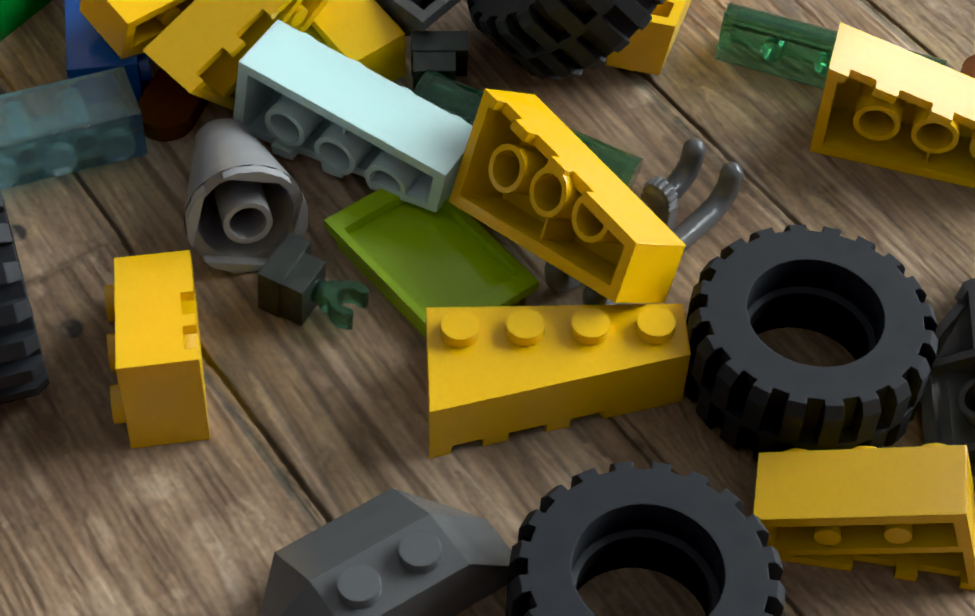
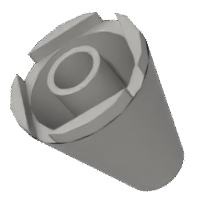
[184,118,308,274]

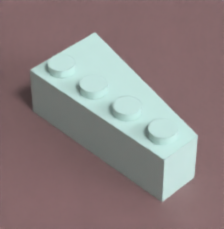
[233,20,472,213]

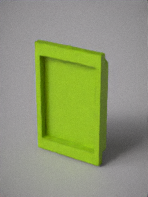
[324,188,539,338]

